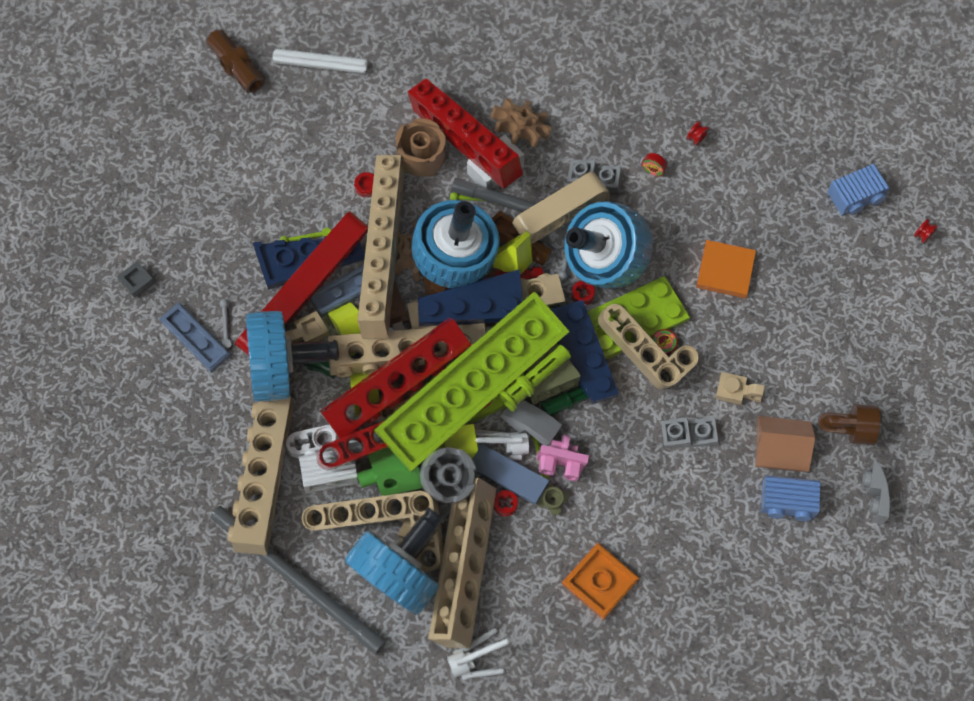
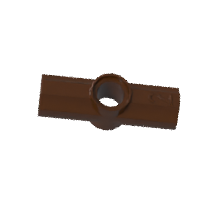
[206,29,264,93]

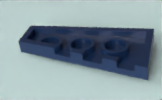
[252,236,365,290]
[418,269,522,327]
[550,300,619,404]

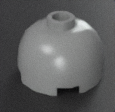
[420,447,476,503]

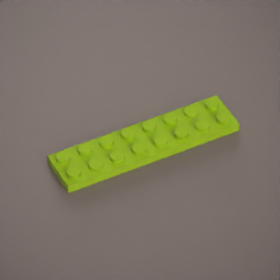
[374,291,570,472]

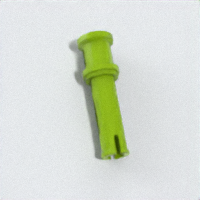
[498,345,571,412]

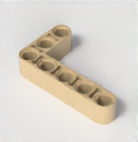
[302,491,444,571]

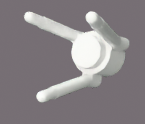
[475,429,529,461]
[447,628,510,681]

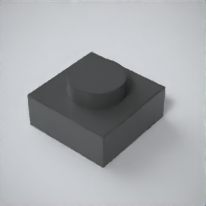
[117,261,155,298]

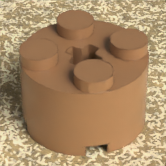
[395,118,446,177]

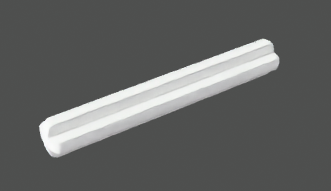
[273,49,368,74]

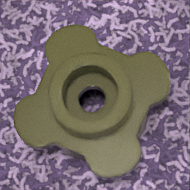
[537,484,569,516]

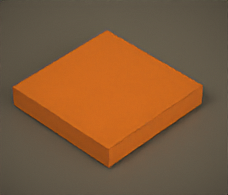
[696,240,756,299]
[562,542,639,620]

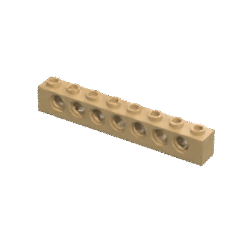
[358,155,405,339]

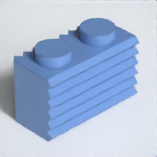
[827,163,890,215]
[761,475,820,521]

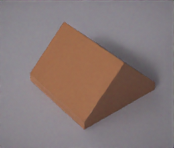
[755,416,815,473]

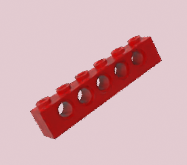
[407,78,523,189]
[320,318,471,438]

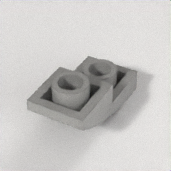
[567,160,622,193]
[500,400,562,446]
[661,417,719,448]
[862,462,890,524]

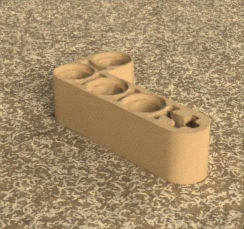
[512,172,609,244]
[598,304,699,389]

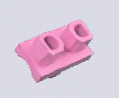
[536,435,589,482]

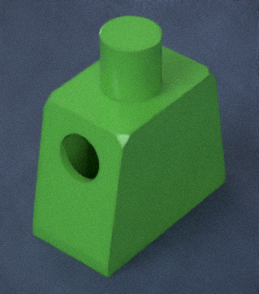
[357,448,423,496]

